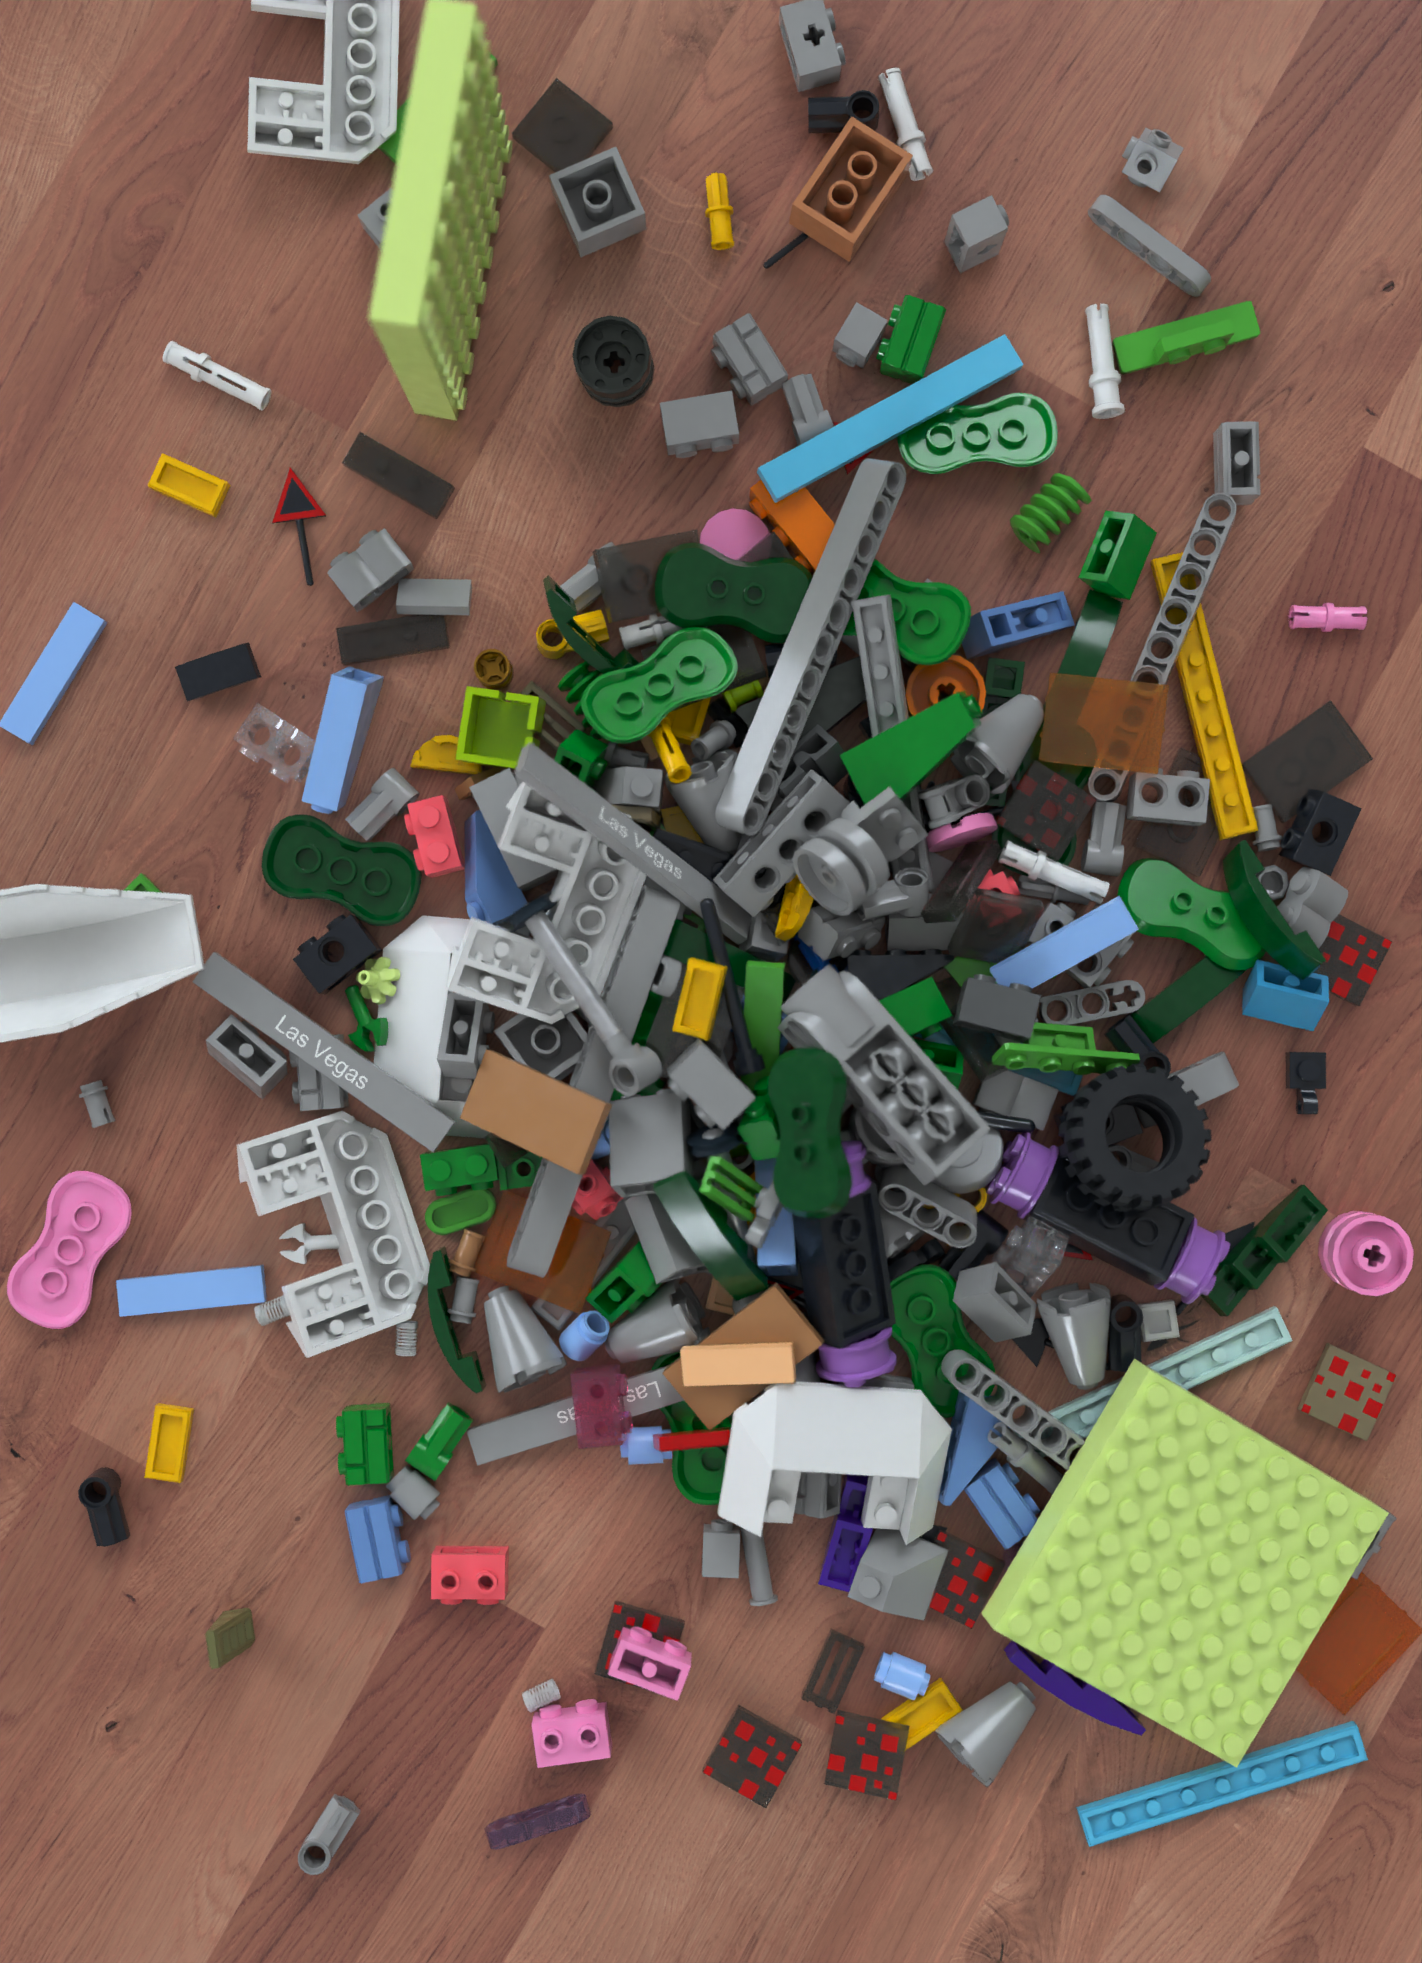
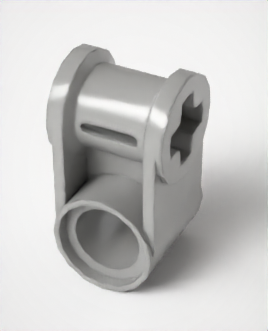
[917,774,990,829]

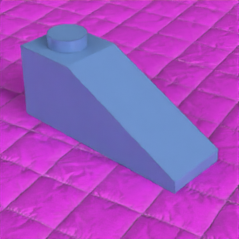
[962,591,1075,660]
[464,810,527,925]
[938,1391,1010,1506]

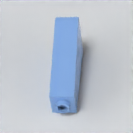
[301,666,384,814]
[755,1157,798,1277]

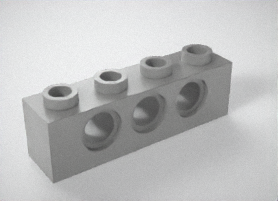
[713,769,850,918]

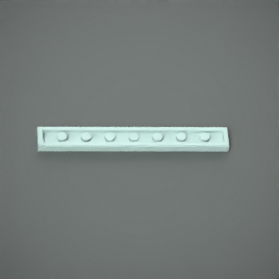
[1013,1306,1293,1458]

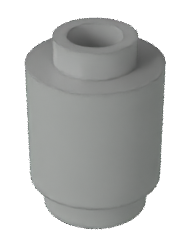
[386,1465,441,1520]

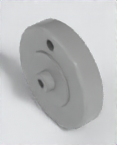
[931,1128,1003,1194]

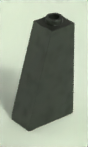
[735,656,867,741]

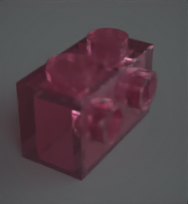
[570,1364,632,1449]

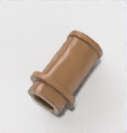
[449,1229,486,1277]

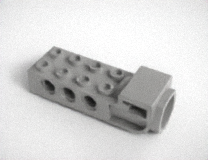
[778,965,991,1186]

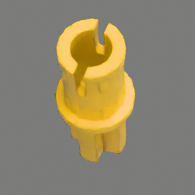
[705,173,734,250]

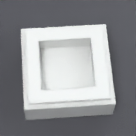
[1137,1299,1180,1342]

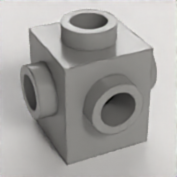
[1122,128,1184,193]

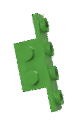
[1112,301,1260,374]
[992,1022,1140,1075]

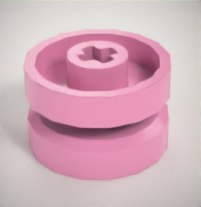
[1318,1211,1414,1296]

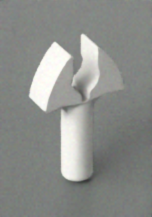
[279,1223,339,1264]

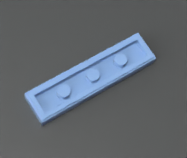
[0,601,108,745]
[990,896,1139,989]
[116,1265,267,1317]

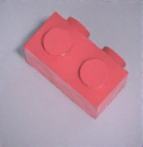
[404,795,465,878]
[431,1546,509,1605]

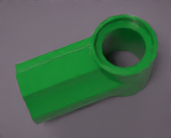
[405,1402,474,1481]

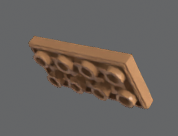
[460,1049,612,1175]
[662,1282,824,1431]

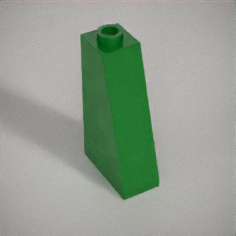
[840,691,982,805]

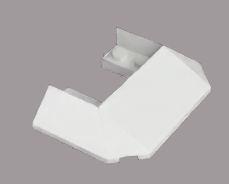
[247,0,400,164]
[447,782,647,1024]
[374,915,530,1140]
[237,1111,430,1358]
[717,1381,952,1545]

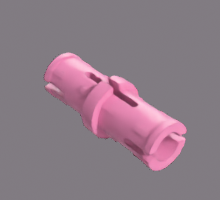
[1288,603,1367,632]

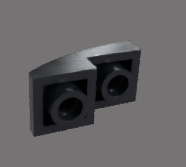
[175,642,261,701]

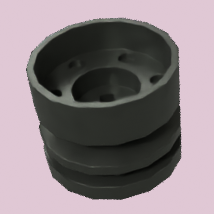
[573,315,654,408]

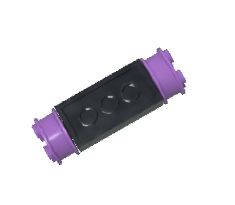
[985,1132,1230,1304]
[792,1141,897,1387]

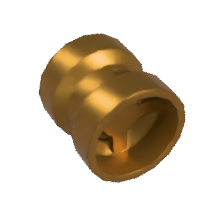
[474,649,513,690]

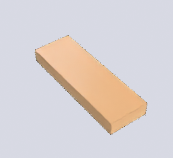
[680,1342,797,1386]

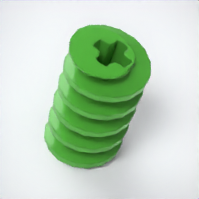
[1010,473,1092,553]

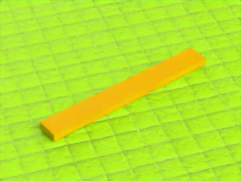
[1150,552,1258,840]

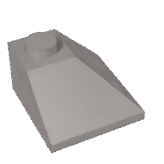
[848,1529,949,1621]

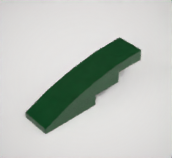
[653,1170,768,1301]
[1200,1185,1328,1316]

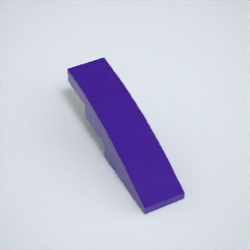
[818,1474,873,1592]
[1004,1640,1146,1736]

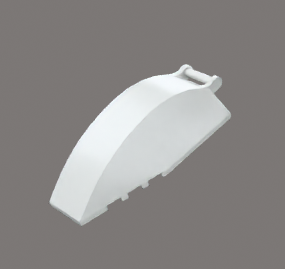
[0,884,205,1043]

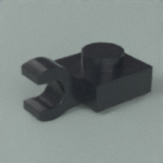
[1286,1052,1326,1114]

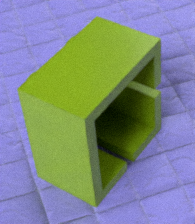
[456,686,546,770]

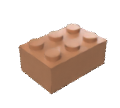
[789,116,913,262]

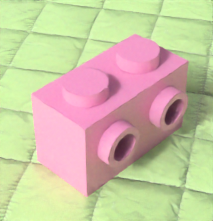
[608,1627,692,1701]
[531,1699,612,1768]

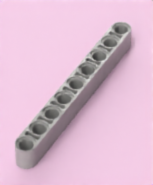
[1088,493,1237,802]

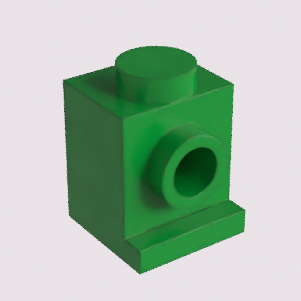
[496,1149,543,1190]

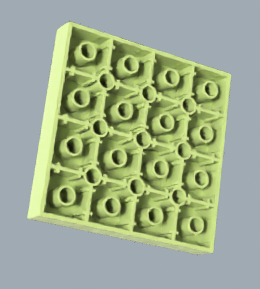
[369,0,512,421]
[981,1358,1389,1767]

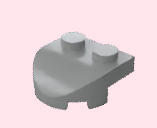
[841,787,928,862]

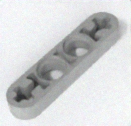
[1088,195,1211,297]
[1035,980,1145,1025]

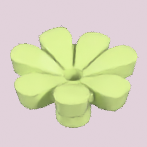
[356,957,400,1005]

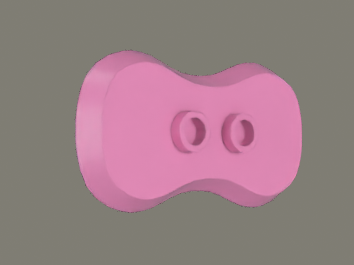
[7,1171,132,1329]

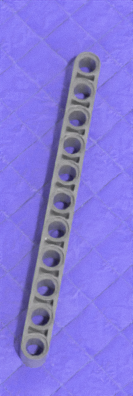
[715,458,906,836]
[507,885,680,1278]

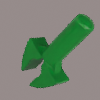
[345,985,388,1052]

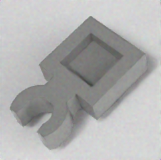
[745,1181,783,1249]

